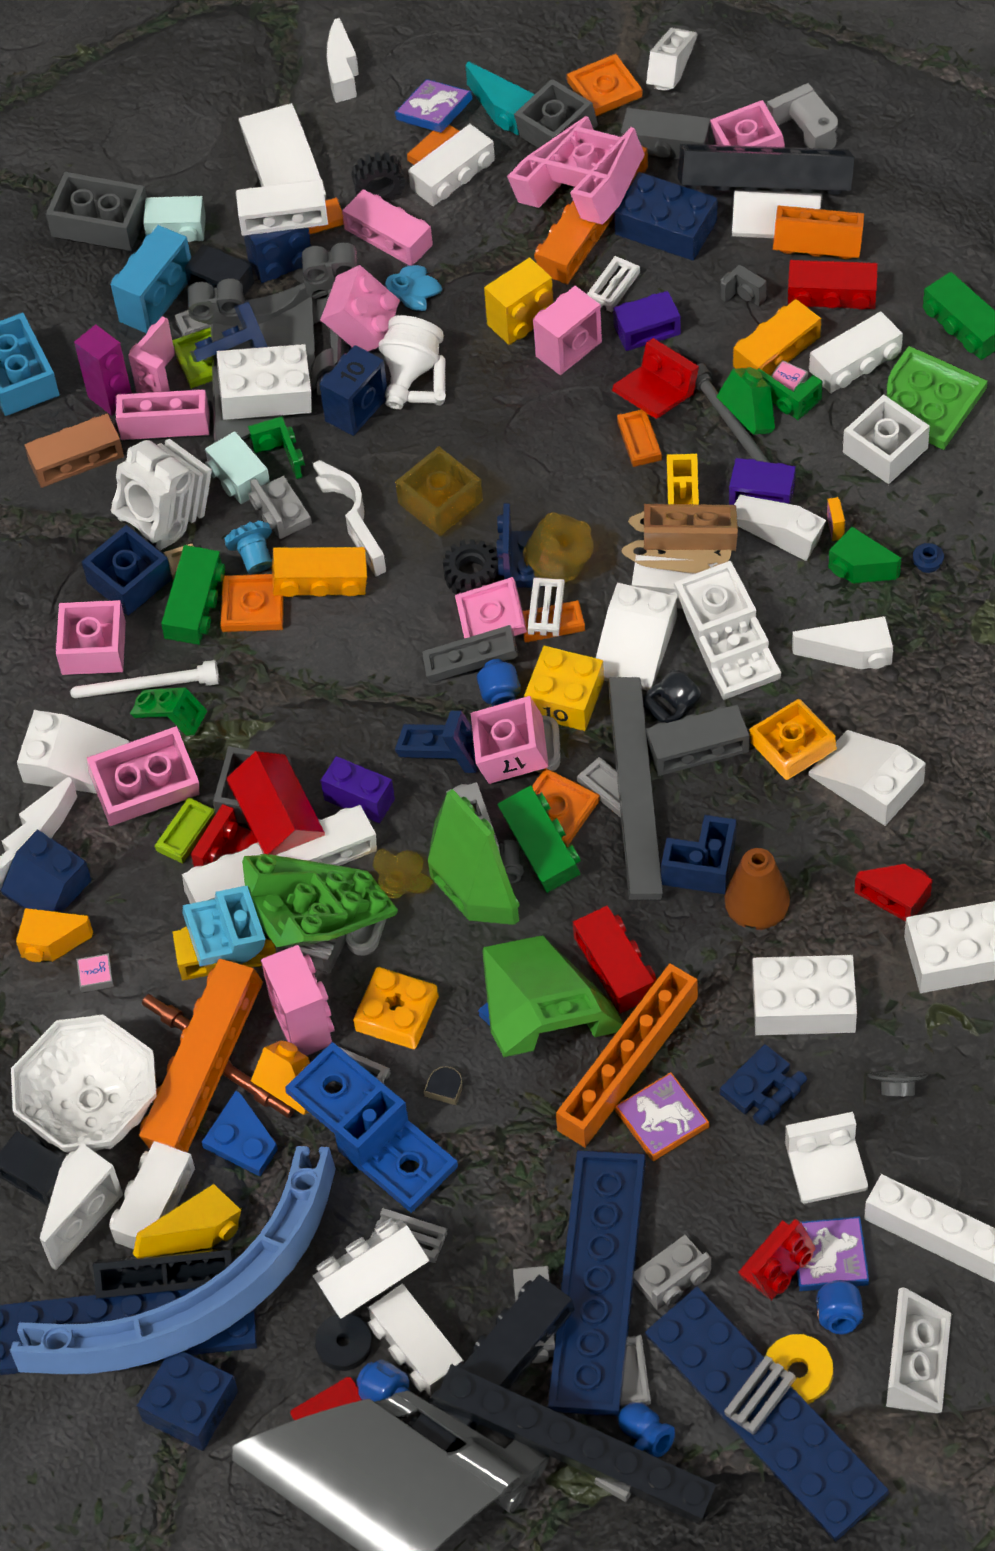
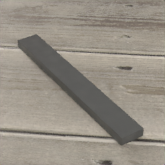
[608,677,663,900]

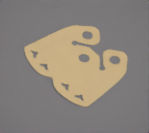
[622,512,731,573]

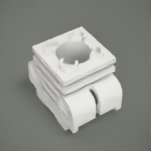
[111,439,212,550]

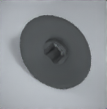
[868,1071,929,1096]

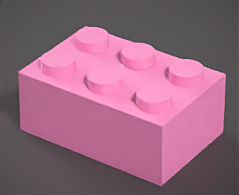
[87,726,199,826]
[261,945,335,1056]

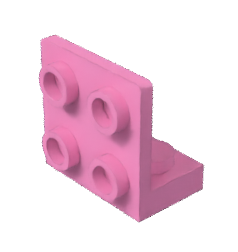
[128,316,175,393]

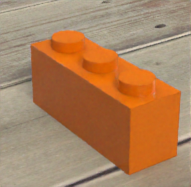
[773,205,864,259]

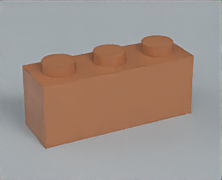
[24,413,124,488]

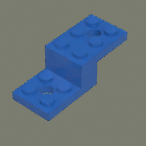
[285,1042,458,1213]

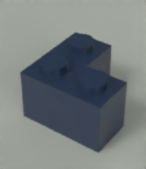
[661,815,736,894]

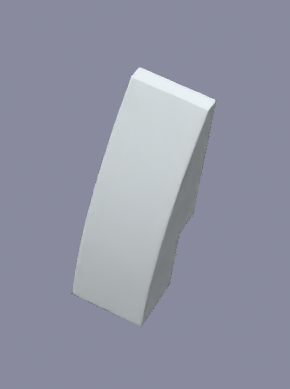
[327,18,359,103]

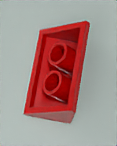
[227,751,325,855]

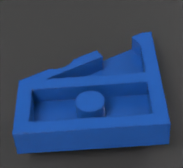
[202,1091,278,1177]

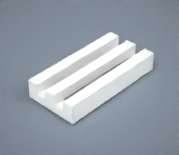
[587,256,640,312]
[528,578,565,636]

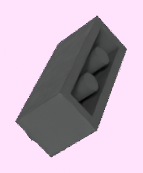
[621,108,711,159]
[646,705,749,776]

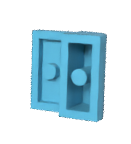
[182,886,265,966]

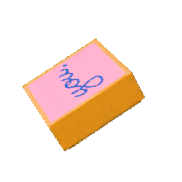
[827,497,845,541]

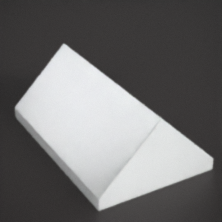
[732,189,822,238]
[886,1287,951,1413]

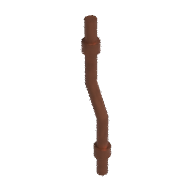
[142,994,295,1118]

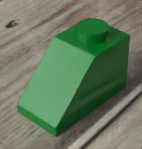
[717,367,775,435]
[828,527,901,583]

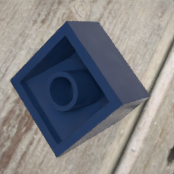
[1,829,92,913]

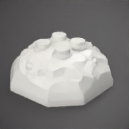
[11,1015,157,1153]

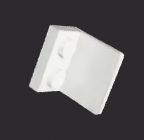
[785,1112,868,1204]

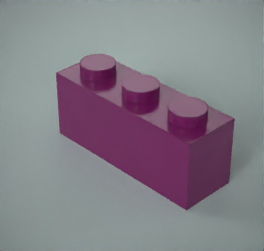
[74,324,132,416]

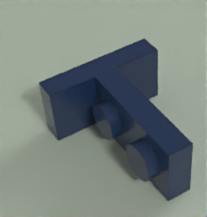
[190,301,268,362]
[395,711,478,773]

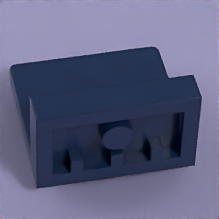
[497,503,543,588]

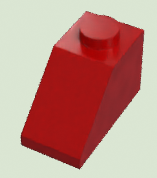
[854,864,932,922]

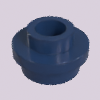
[913,543,944,573]

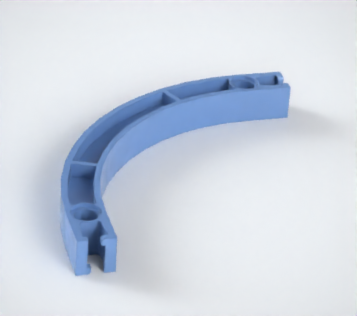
[10,1146,336,1374]

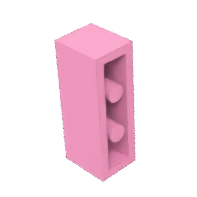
[342,189,433,266]
[116,389,210,440]

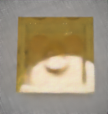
[395,446,483,536]

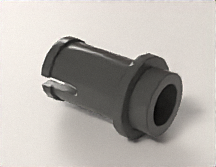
[499,840,524,883]

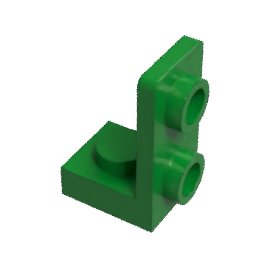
[757,368,822,420]
[248,416,305,479]
[130,687,207,736]

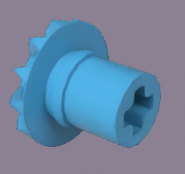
[224,521,272,574]

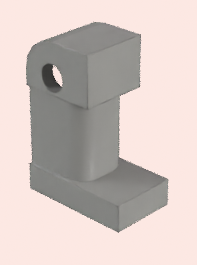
[767,83,838,149]

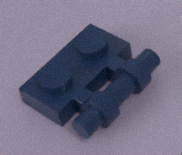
[720,1044,808,1125]

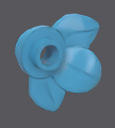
[385,265,443,311]

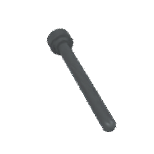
[695,363,770,463]

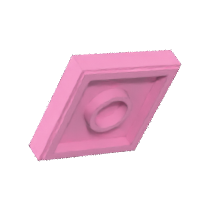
[455,577,527,639]

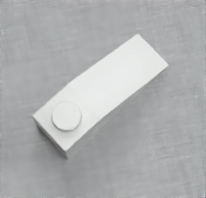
[646,28,697,90]
[734,495,826,561]
[792,617,893,669]

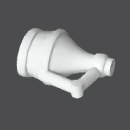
[378,315,446,409]

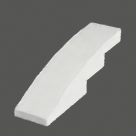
[0,776,77,890]

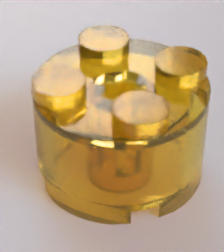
[523,512,594,584]

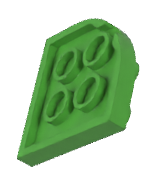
[886,346,988,450]

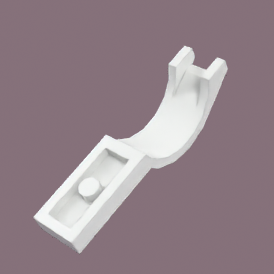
[313,460,386,577]

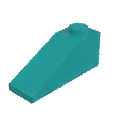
[465,61,535,135]

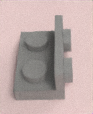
[248,476,312,539]
[633,1235,711,1310]

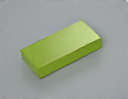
[155,797,216,864]

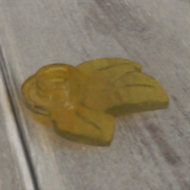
[373,848,433,898]

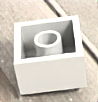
[843,394,930,484]

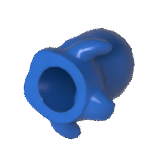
[618,1402,675,1458]

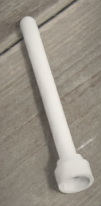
[70,660,219,699]

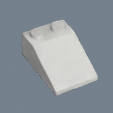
[596,583,677,691]
[17,710,130,794]
[808,730,926,826]
[40,1143,123,1270]

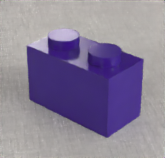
[613,291,681,351]
[729,458,796,505]
[321,756,395,824]

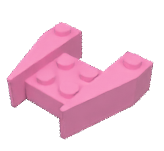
[507,116,645,224]

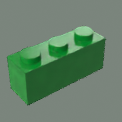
[923,272,995,360]
[161,545,225,645]
[497,785,581,893]

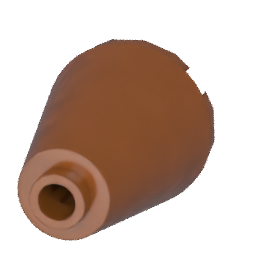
[725,848,790,930]

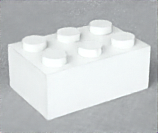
[217,344,311,420]
[904,901,995,993]
[752,955,857,1035]
[312,1218,429,1319]

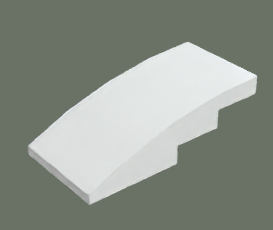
[238,103,326,199]
[674,561,781,700]

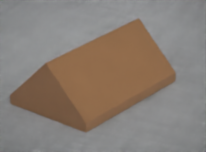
[644,504,738,551]

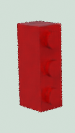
[788,260,878,309]
[573,905,657,1014]

